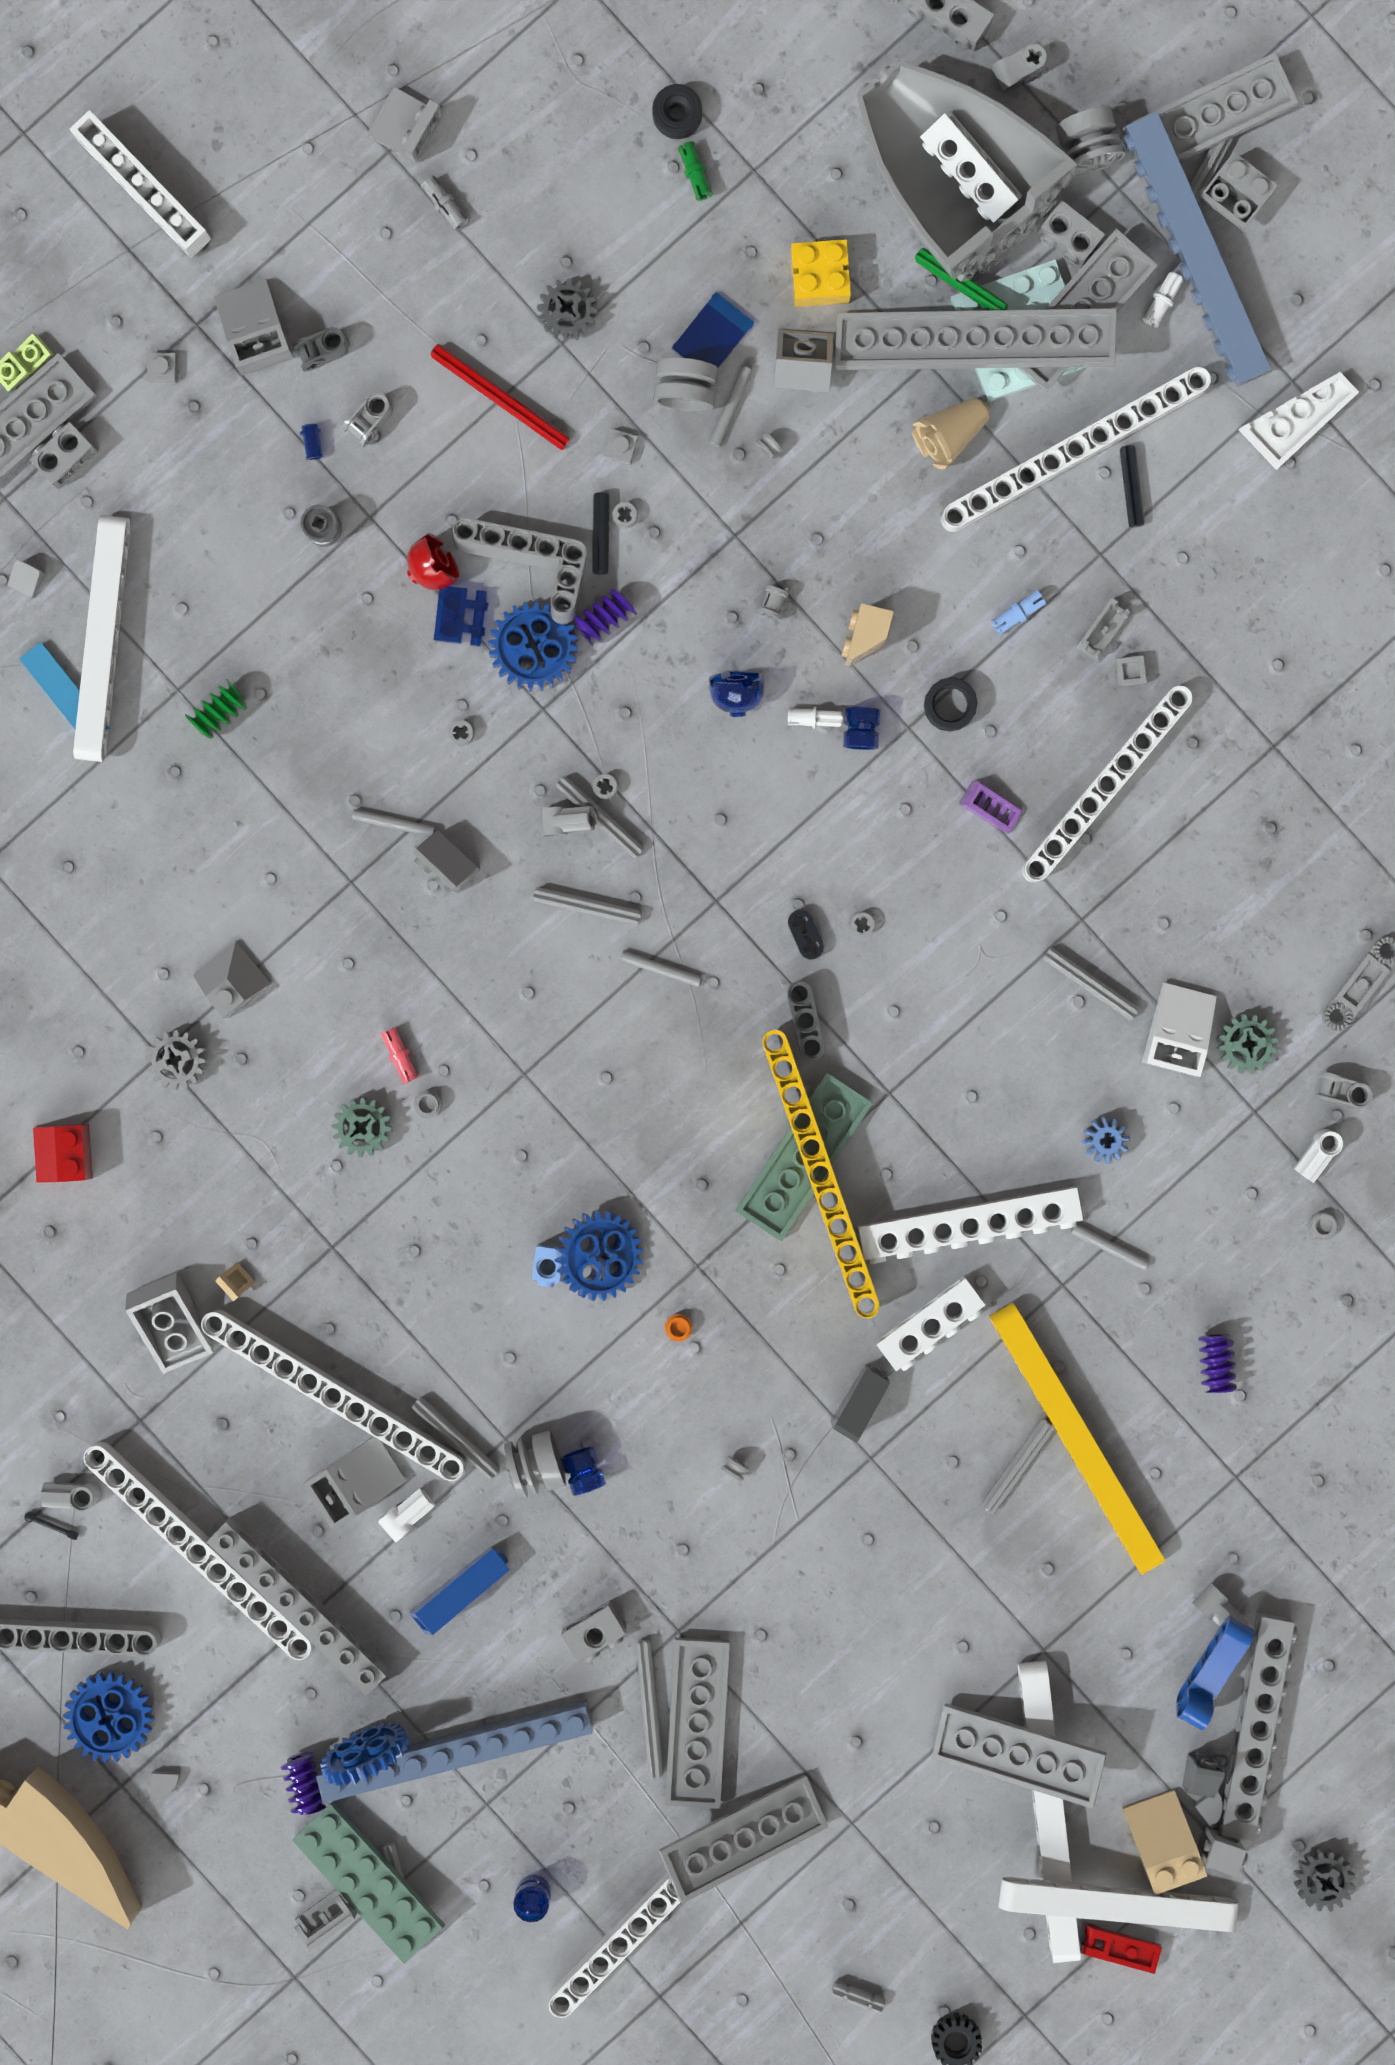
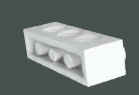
[920,111,1023,223]
[875,1276,985,1371]

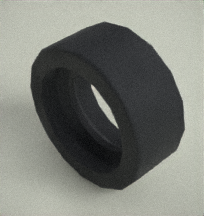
[924,677,978,732]

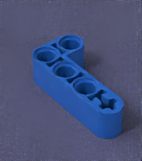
[1176,1617,1255,1730]

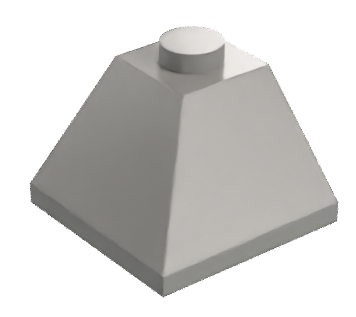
[193,941,271,1018]

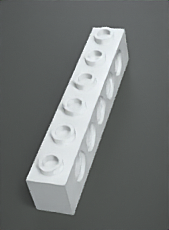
[69,110,211,259]

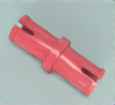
[380,1027,419,1084]

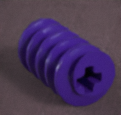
[574,589,637,647]
[1198,1334,1237,1393]
[280,1752,326,1815]

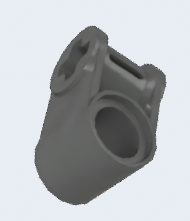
[293,327,349,371]

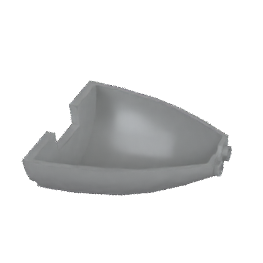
[857,60,1077,282]

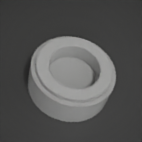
[1308,1212,1338,1240]

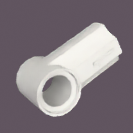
[1293,1129,1343,1183]
[377,1488,435,1542]

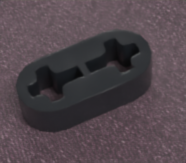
[787,909,824,960]

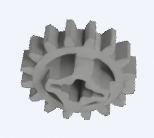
[145,1030,207,1090]

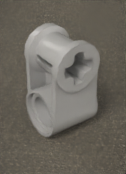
[991,44,1047,93]
[342,392,393,447]
[1315,1071,1373,1108]

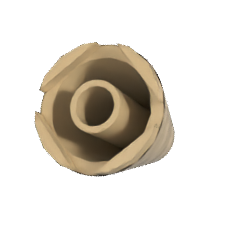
[912,398,990,470]

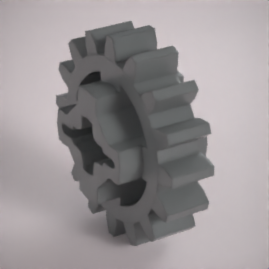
[537,278,598,341]
[1294,1849,1356,1912]

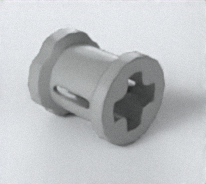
[757,585,789,621]

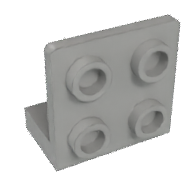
[368,87,442,163]

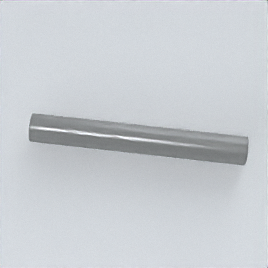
[710,366,752,447]
[352,809,435,837]
[620,950,702,987]
[1071,1225,1149,1271]

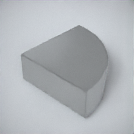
[150,1771,180,1801]
[1194,1792,1223,1828]

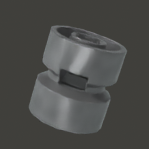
[300,504,342,547]

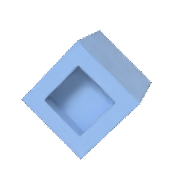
[532,1244,563,1287]

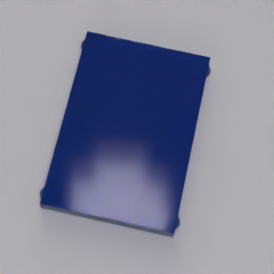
[672,292,754,368]

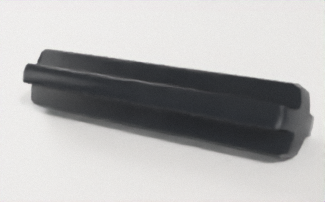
[1120,445,1145,528]
[592,492,610,575]

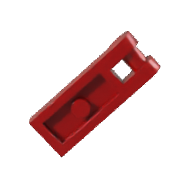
[1080,1923,1162,1974]

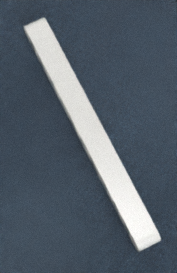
[941,367,1211,532]
[201,1310,466,1481]
[83,1442,314,1660]
[1018,1660,1081,1963]

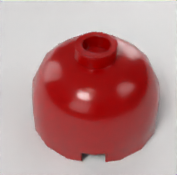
[407,533,460,591]

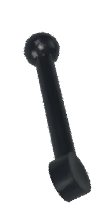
[24,1512,79,1540]

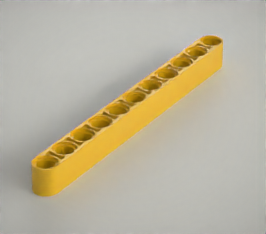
[762,1030,879,1319]
[989,1302,1166,1575]

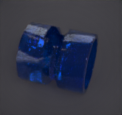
[843,707,881,750]
[560,1446,606,1496]
[513,1875,551,1923]

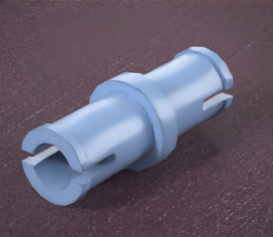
[990,589,1046,636]

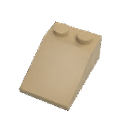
[1122,1789,1207,1895]

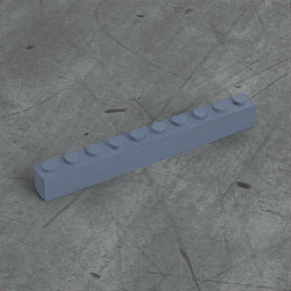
[1122,111,1271,387]
[316,1699,594,1803]

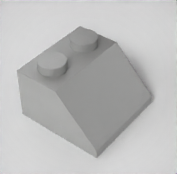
[774,329,833,393]

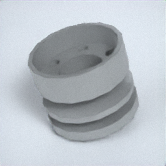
[1056,106,1126,176]
[504,1430,567,1500]

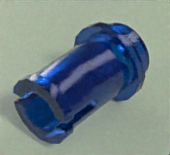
[299,424,324,460]

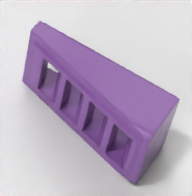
[959,781,1023,834]

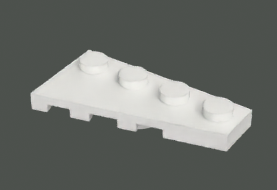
[1239,372,1359,470]

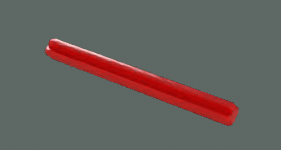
[430,344,570,450]

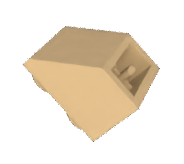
[841,603,894,666]

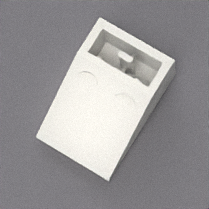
[1142,982,1217,1077]

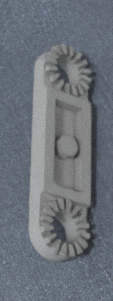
[1322,937,1395,1031]

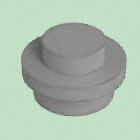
[414,1091,442,1118]

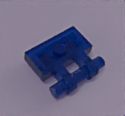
[433,586,489,647]

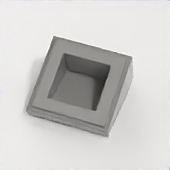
[7,559,45,598]

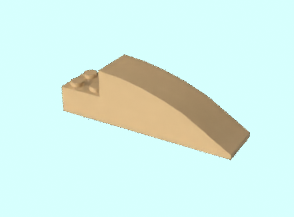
[0,1766,142,1929]

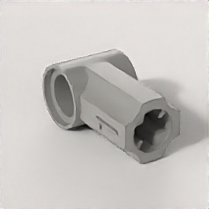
[541,806,597,836]
[40,1482,101,1511]
[1192,1583,1249,1627]

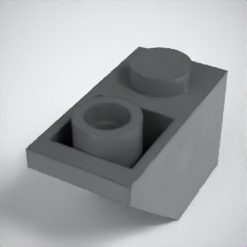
[1182,1751,1225,1798]

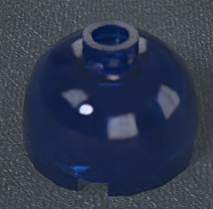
[709,671,765,717]

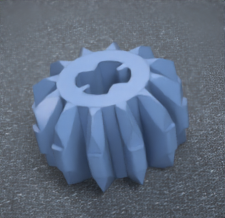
[1082,1117,1130,1164]

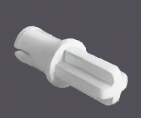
[1143,272,1183,328]
[788,707,843,729]

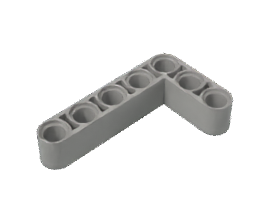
[453,518,587,624]

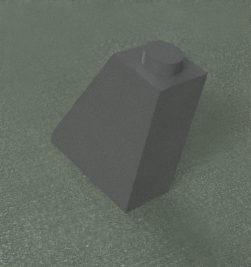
[830,1365,890,1443]

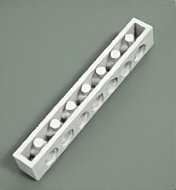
[857,1186,1083,1264]

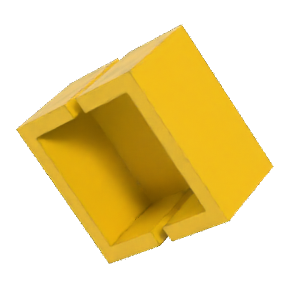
[790,239,851,307]

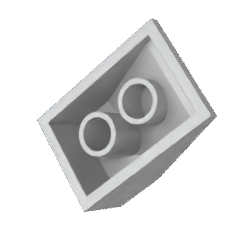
[125,1272,213,1374]

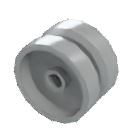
[653,358,718,412]

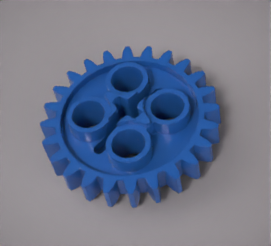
[488,601,578,692]
[554,1210,644,1301]
[63,1671,155,1763]
[320,1722,410,1786]

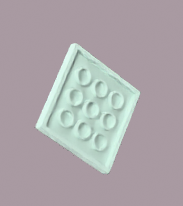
[950,260,1087,403]

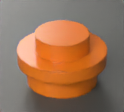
[665,1314,692,1342]

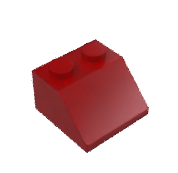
[33,1124,93,1183]

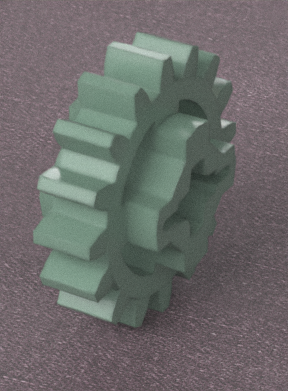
[1216,1014,1278,1074]
[331,1097,393,1158]

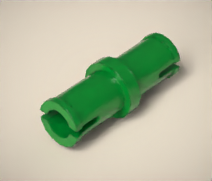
[678,141,713,201]

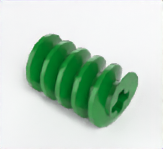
[185,679,247,739]

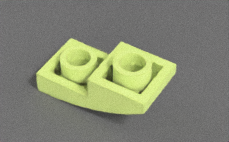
[0,333,54,392]

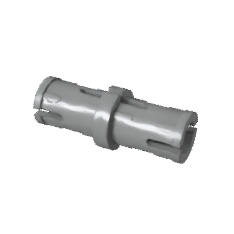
[421,176,469,231]

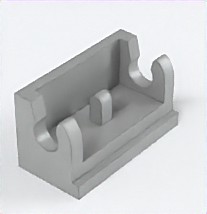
[1076,597,1131,662]
[294,1889,357,1952]

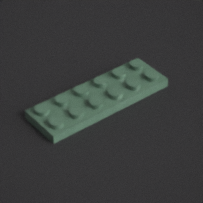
[735,1072,873,1241]
[292,1801,445,1964]

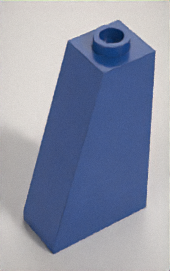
[408,1548,510,1635]

